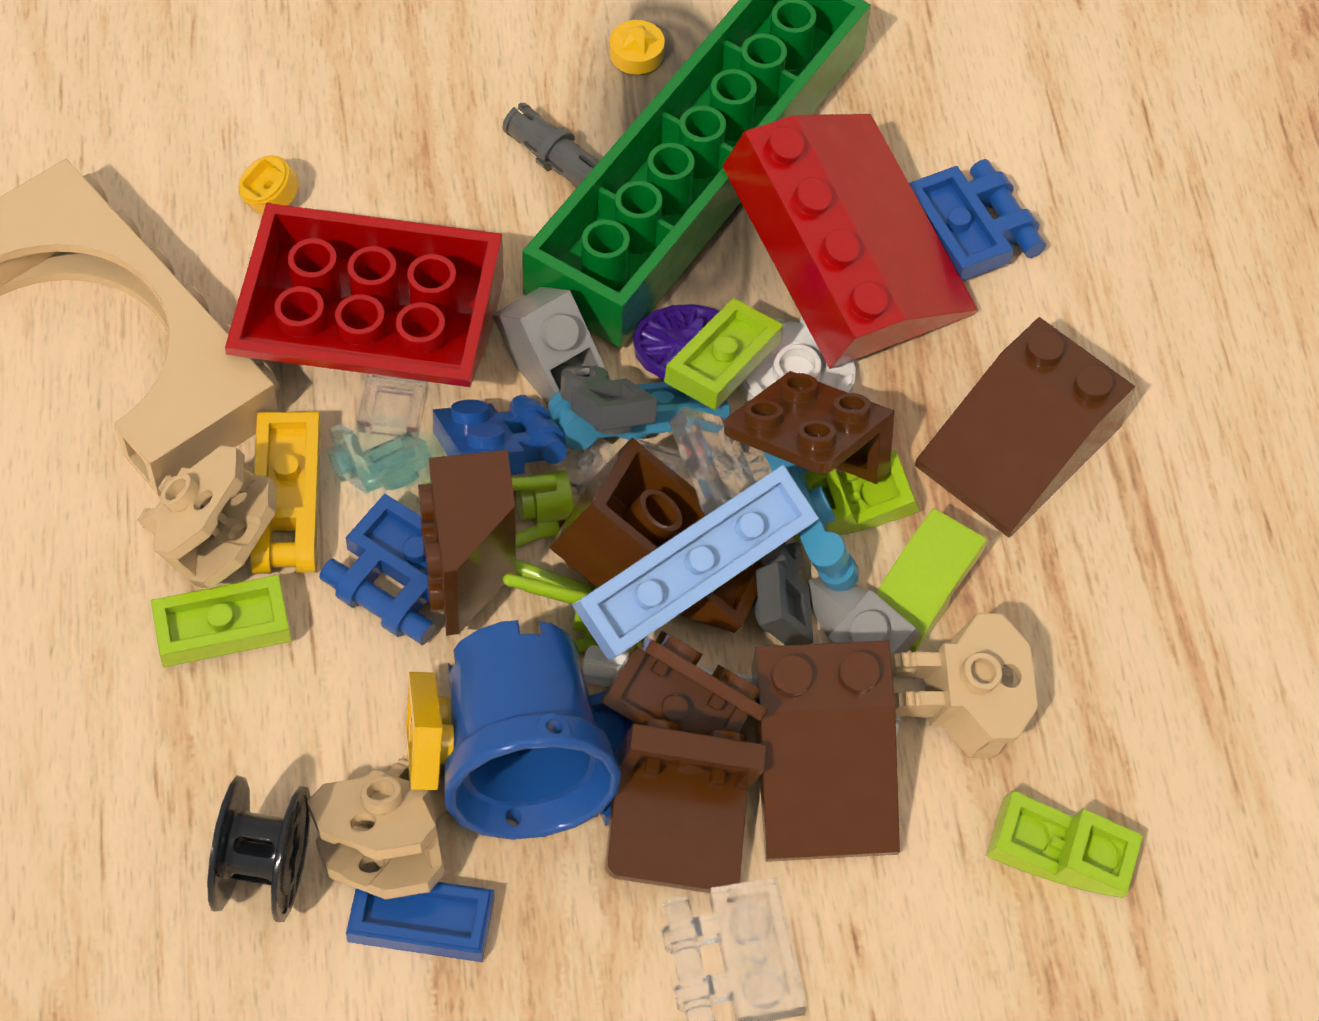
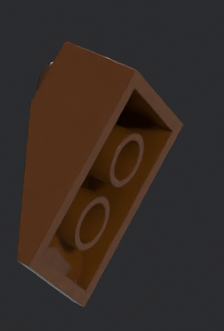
[915,317,1136,538]
[549,437,764,633]
[751,640,900,862]

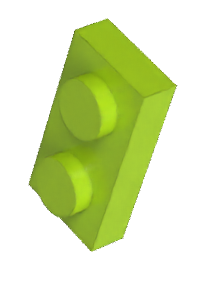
[664,298,784,410]
[150,574,292,668]

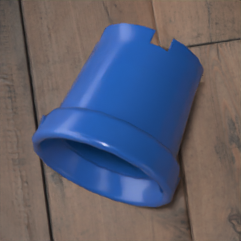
[444,620,621,840]

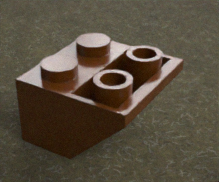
[418,450,516,636]

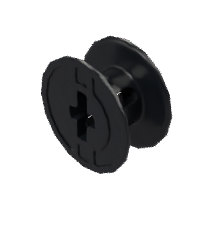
[207,775,311,922]

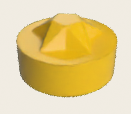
[609,20,665,75]
[238,155,299,215]

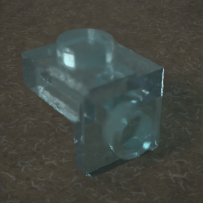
[327,424,431,494]

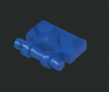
[909,159,1046,281]
[432,395,567,475]
[319,493,436,645]

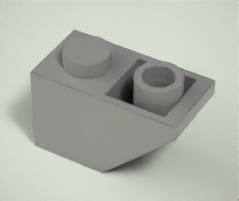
[492,287,611,404]

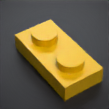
[405,672,454,790]

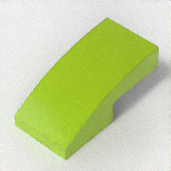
[794,450,920,542]
[875,508,987,653]
[985,790,1143,898]

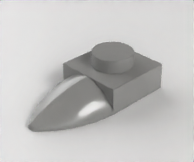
[808,578,922,655]

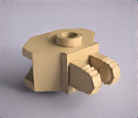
[137,445,277,589]
[891,613,1038,758]
[307,755,447,900]

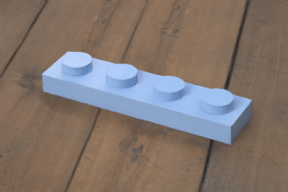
[572,465,819,661]

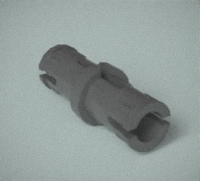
[502,103,599,188]

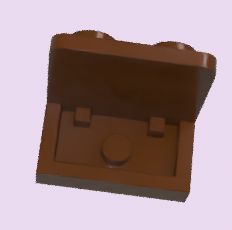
[724,371,895,484]
[600,631,768,735]
[605,719,766,895]

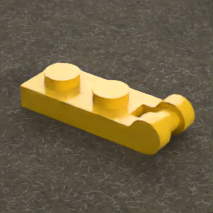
[250,412,321,574]

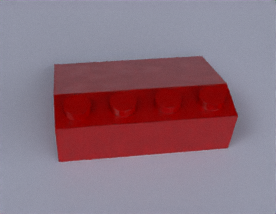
[722,114,978,369]
[225,203,504,387]

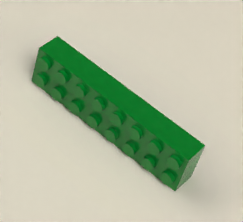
[522,0,871,348]

